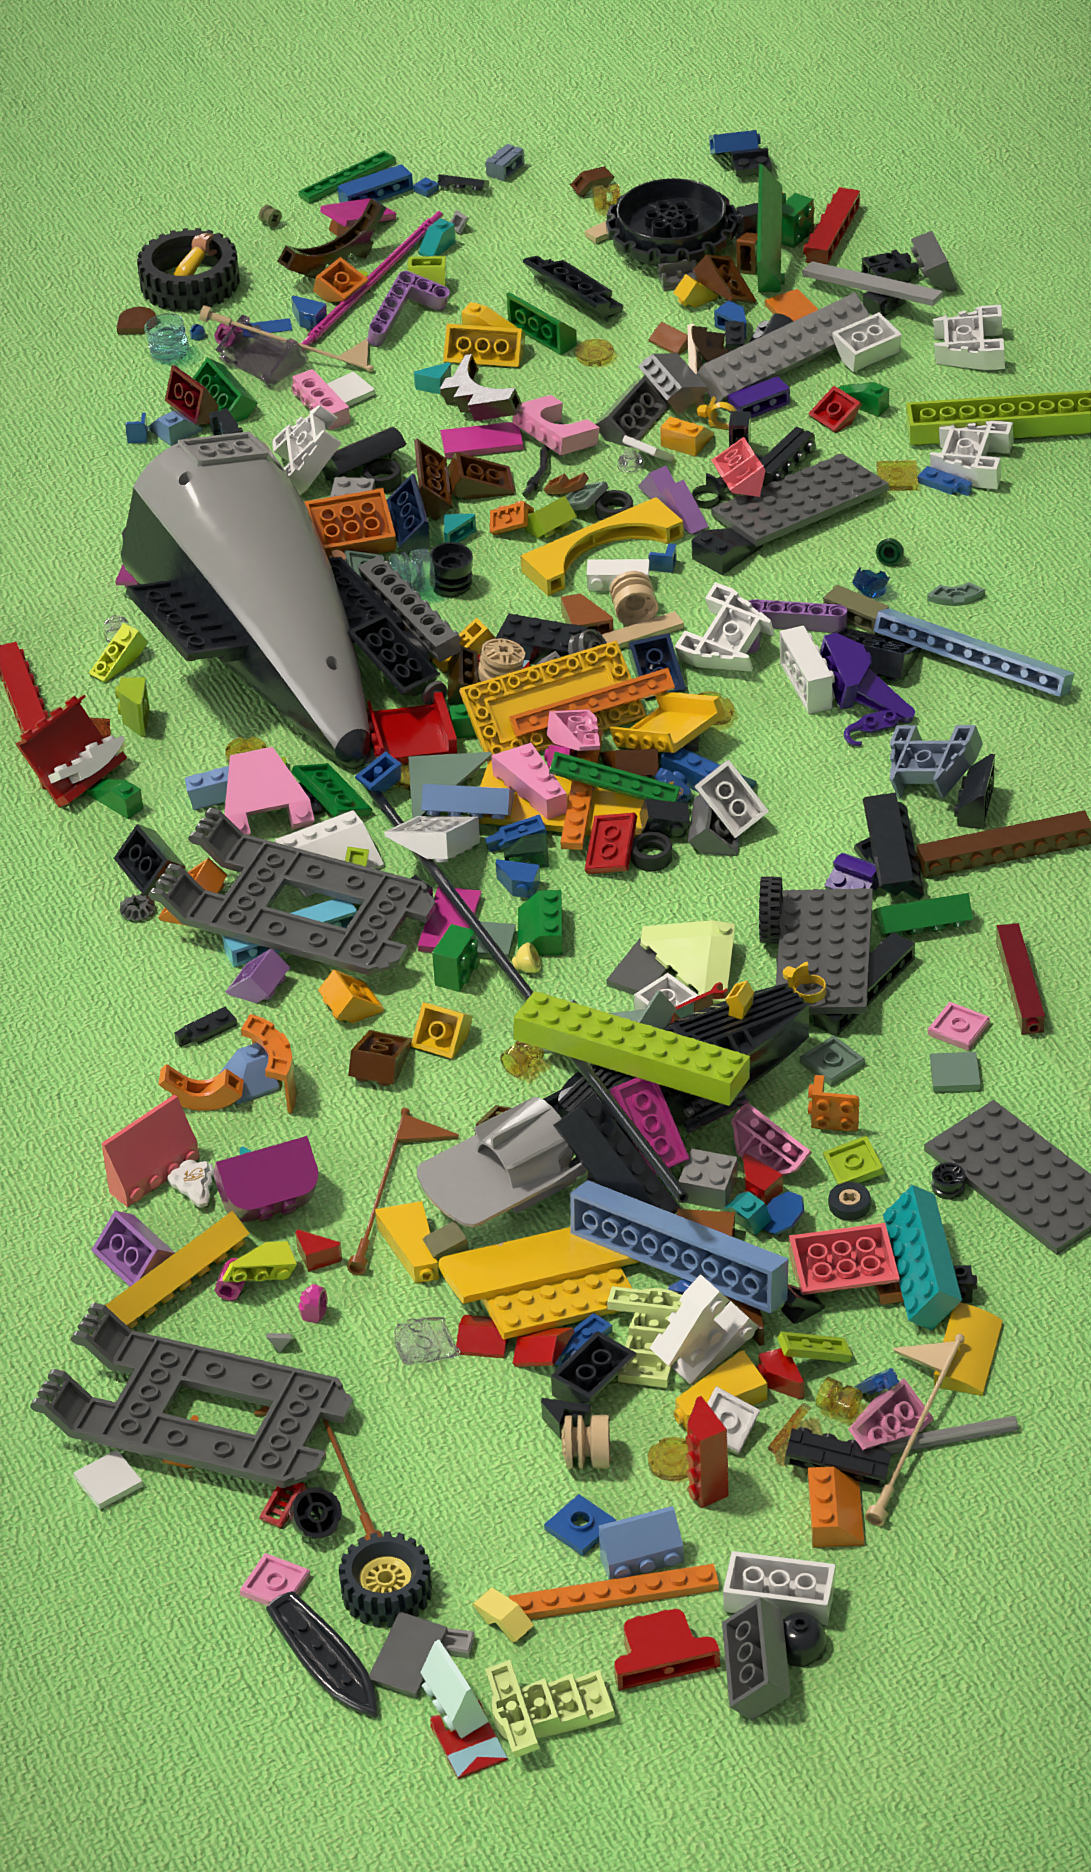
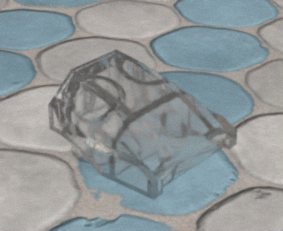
[394,1317,460,1365]

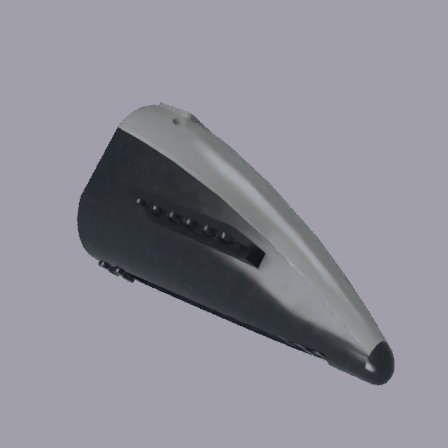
[120,431,404,769]

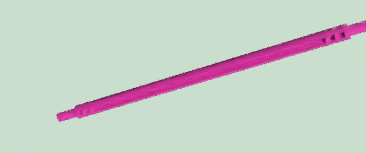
[299,211,443,351]

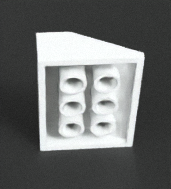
[275,810,384,897]
[384,816,480,862]

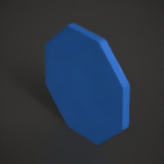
[762,1191,804,1235]

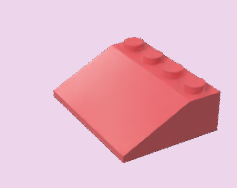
[101,1095,200,1207]
[789,1223,899,1295]

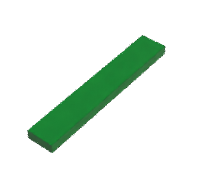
[298,150,396,204]
[549,751,681,802]

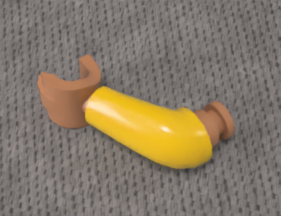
[174,233,217,276]

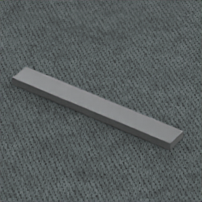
[802,262,943,306]

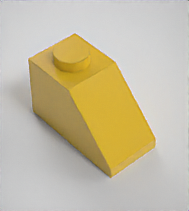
[673,274,719,308]

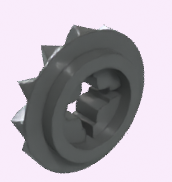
[120,893,155,920]

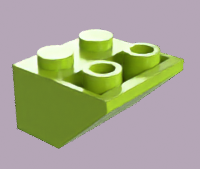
[407,256,447,287]

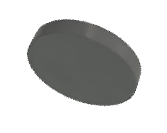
[422,681,447,705]

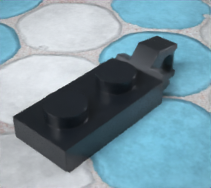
[438,174,490,191]
[174,1006,238,1047]

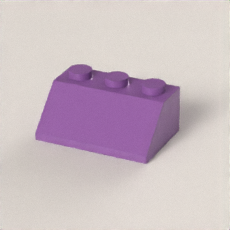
[91,1210,175,1286]

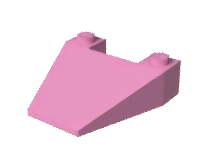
[224,747,314,835]

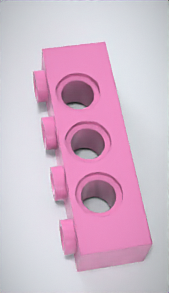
[291,369,350,430]

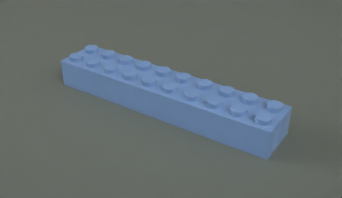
[570,1180,789,1314]

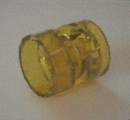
[592,184,621,210]
[500,1041,544,1078]
[816,1377,862,1420]

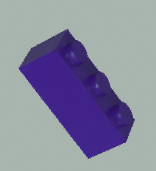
[727,376,790,418]

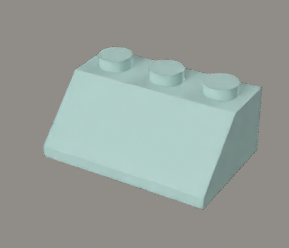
[421,1640,489,1738]

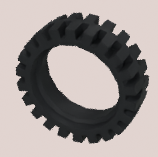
[759,876,783,943]

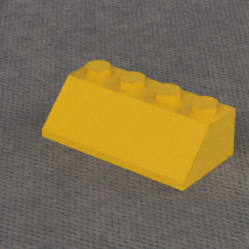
[443,324,526,367]

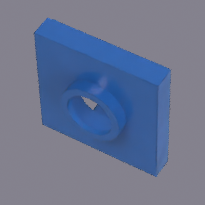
[544,1494,617,1556]

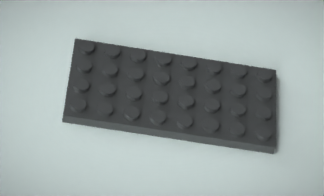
[711,454,889,546]
[776,888,873,1015]
[924,1100,1091,1255]

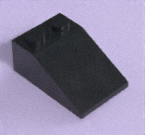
[692,528,763,575]

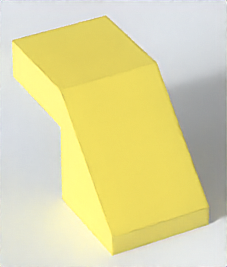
[472,1588,534,1643]

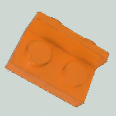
[490,501,534,535]

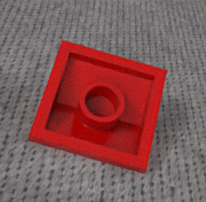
[808,386,862,433]
[455,1315,508,1358]
[512,1328,575,1367]

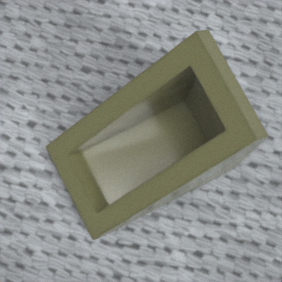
[422,1220,469,1258]

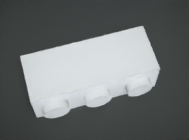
[587,559,650,591]

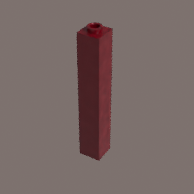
[996,923,1045,1035]

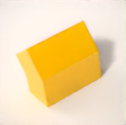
[725,981,754,1019]

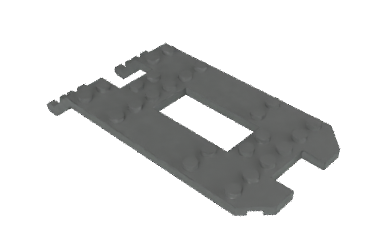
[148,808,436,975]
[30,1303,353,1488]

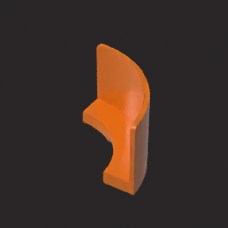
[241,1014,297,1114]

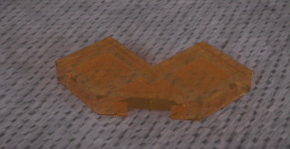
[768,1402,811,1455]

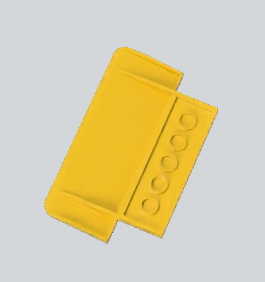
[438,1227,640,1340]

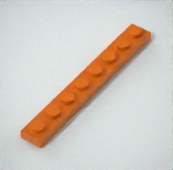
[509,668,675,738]
[561,730,603,850]
[509,1564,719,1620]

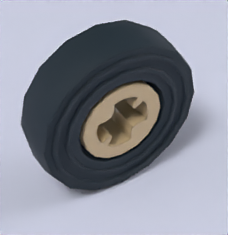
[828,1182,871,1220]

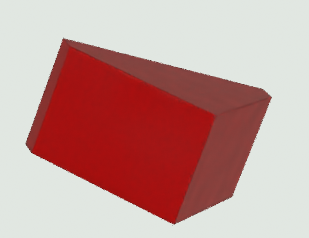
[295,1229,342,1272]

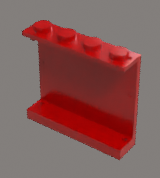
[15,694,127,807]

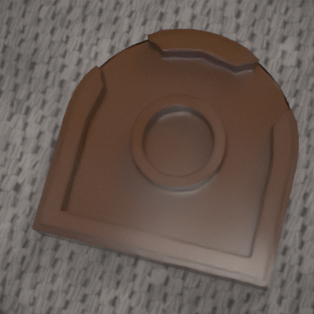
[116,307,157,334]

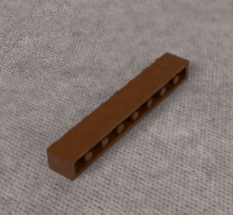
[916,810,1091,878]

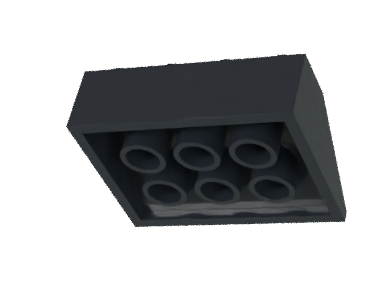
[347,613,440,696]
[831,627,922,681]

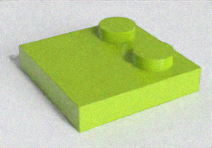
[823,1135,885,1185]

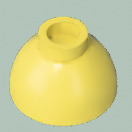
[512,942,541,973]

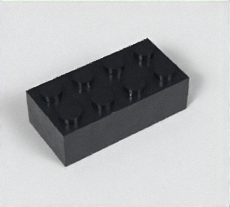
[495,613,588,665]

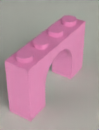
[512,395,599,455]

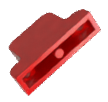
[614,1609,720,1691]

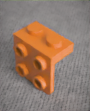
[808,1075,860,1132]

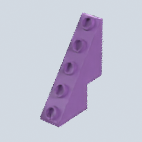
[638,466,709,534]

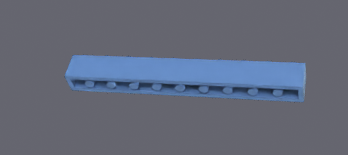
[873,608,1075,697]

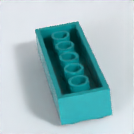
[883,1185,962,1330]

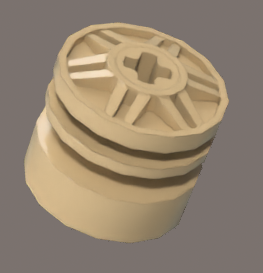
[610,571,658,626]
[478,638,525,683]
[562,1415,610,1469]

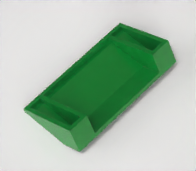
[757,164,786,292]

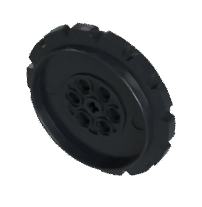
[606,178,737,266]

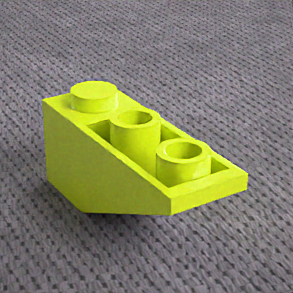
[89,623,148,683]
[222,1241,297,1282]

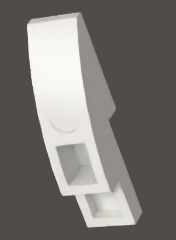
[48,735,124,784]

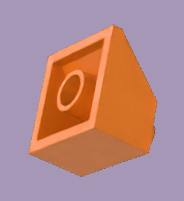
[313,257,368,302]

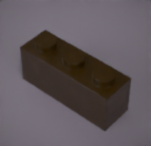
[448,645,478,705]

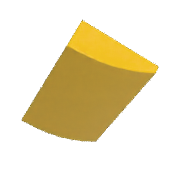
[934,1303,1003,1396]

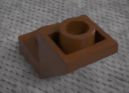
[570,166,615,198]

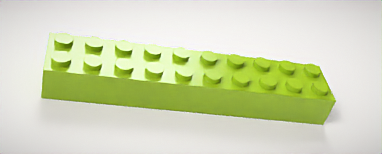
[906,390,1091,445]
[513,991,750,1106]

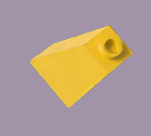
[375,1201,439,1283]
[673,1350,767,1431]

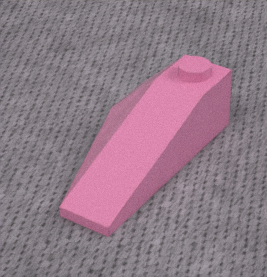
[547,709,600,751]
[848,1378,934,1450]

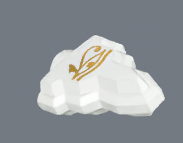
[167,1160,214,1208]

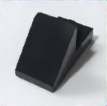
[781,1284,825,1324]
[541,1398,592,1439]

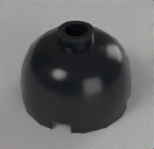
[289,1487,342,1539]
[783,1613,827,1667]

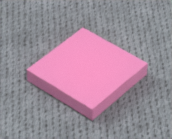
[927,1002,990,1051]
[240,1553,311,1606]

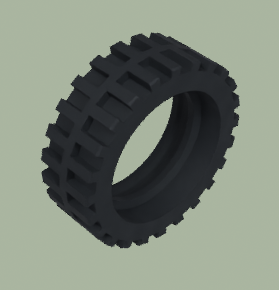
[137,228,240,312]

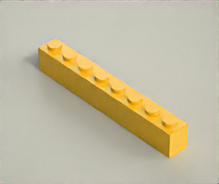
[91,1211,250,1336]

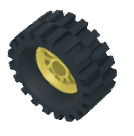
[339,1531,432,1628]

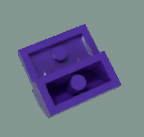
[824,853,879,890]

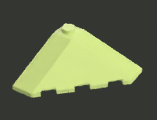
[640,920,735,1004]

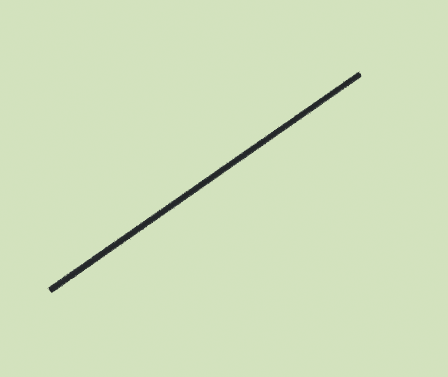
[361,783,689,1203]

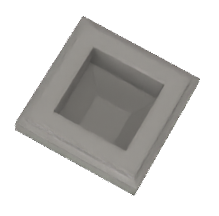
[450,210,469,234]
[266,1333,295,1353]

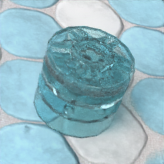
[144,313,189,363]
[389,548,435,592]

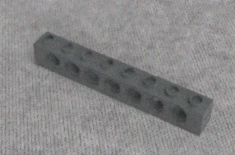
[358,556,462,662]

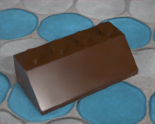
[414,438,452,521]

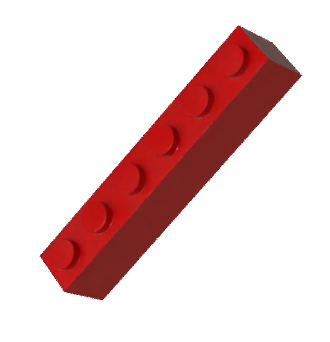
[803,187,860,265]

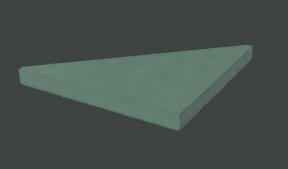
[409,752,491,818]

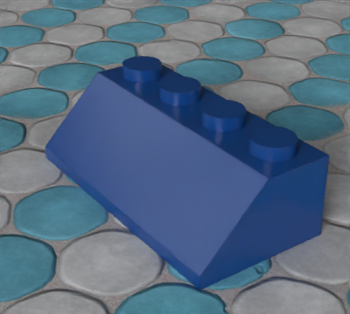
[661,748,757,792]

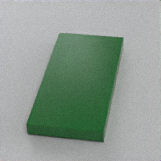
[291,763,373,817]

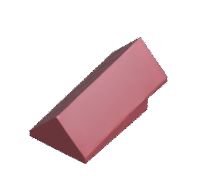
[711,437,765,497]

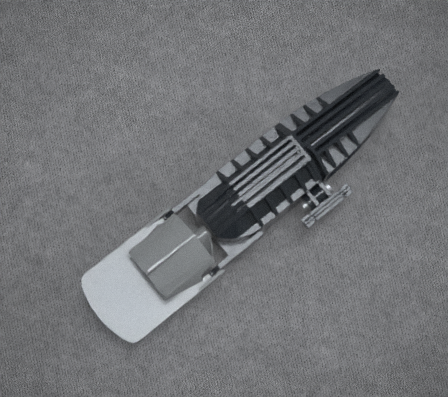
[417,983,809,1227]

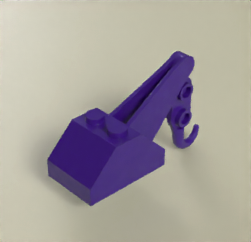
[820,633,915,746]

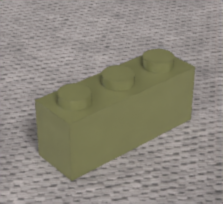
[823,585,889,634]

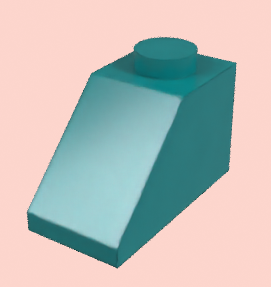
[418,219,456,256]
[722,1191,772,1235]

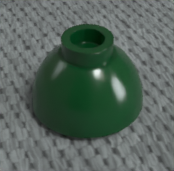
[876,538,904,566]

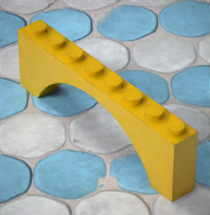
[521,497,684,596]

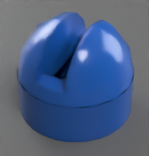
[190,324,206,340]

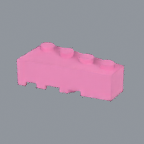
[492,743,567,820]

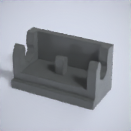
[658,260,698,292]

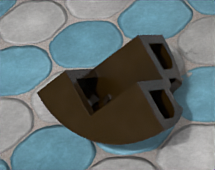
[691,326,728,362]

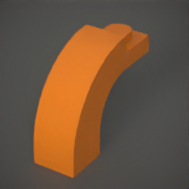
[159,1064,244,1111]

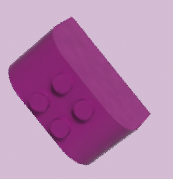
[213,1136,318,1222]

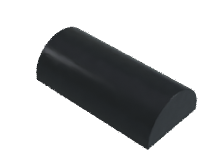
[322,427,406,480]

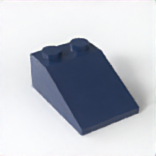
[628,633,686,700]

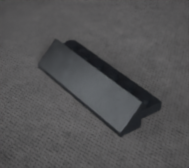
[523,256,624,322]
[862,792,924,900]
[553,1094,681,1214]

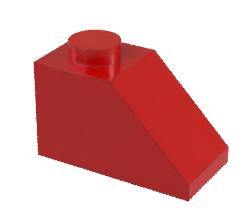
[743,1153,783,1206]
[756,1348,804,1399]

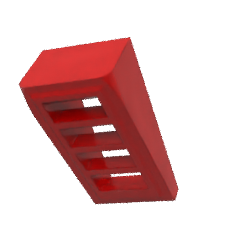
[259,1482,307,1529]

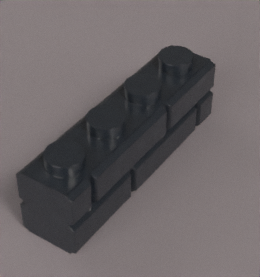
[760,427,816,486]
[784,1427,892,1488]

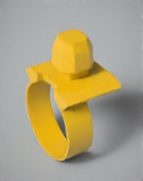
[697,396,737,430]
[783,962,827,1003]

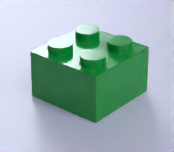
[782,193,815,248]
[432,924,480,992]

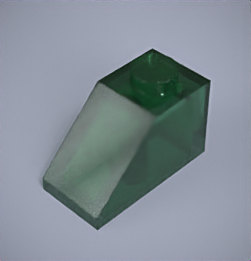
[504,833,549,868]

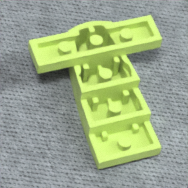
[607,1286,683,1388]
[485,1660,616,1758]

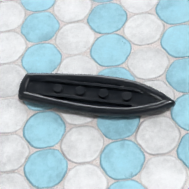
[266,1591,378,1718]

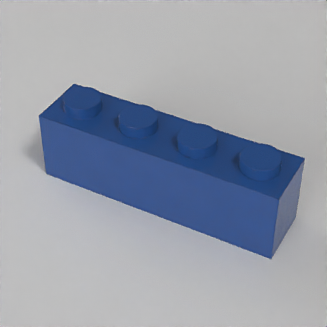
[337,164,413,203]

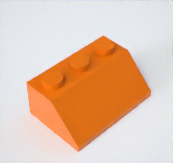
[158,858,228,926]
[808,1467,864,1547]

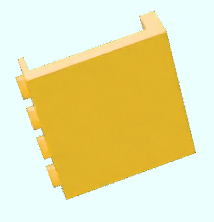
[609,692,725,753]

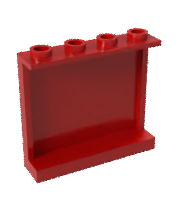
[367,692,457,764]

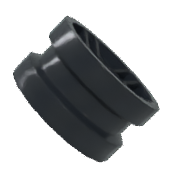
[932,1162,965,1200]

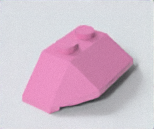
[731,1103,812,1176]

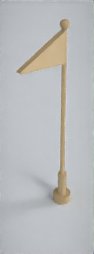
[199,306,374,372]
[865,1334,965,1526]

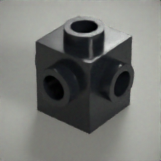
[953,1265,977,1303]

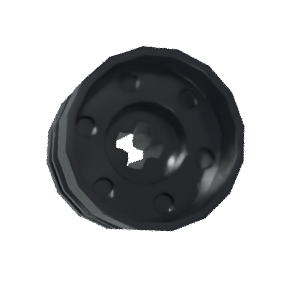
[429,542,473,596]

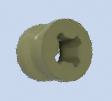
[258,205,282,227]

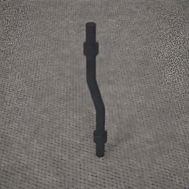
[523,422,564,498]

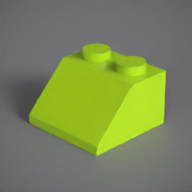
[522,496,577,538]
[115,677,150,737]

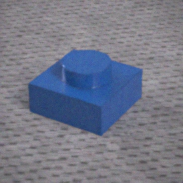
[413,177,439,197]

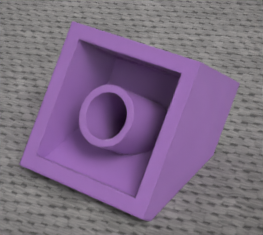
[225,948,290,1003]

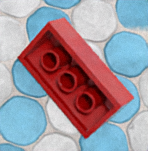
[685,1396,729,1508]

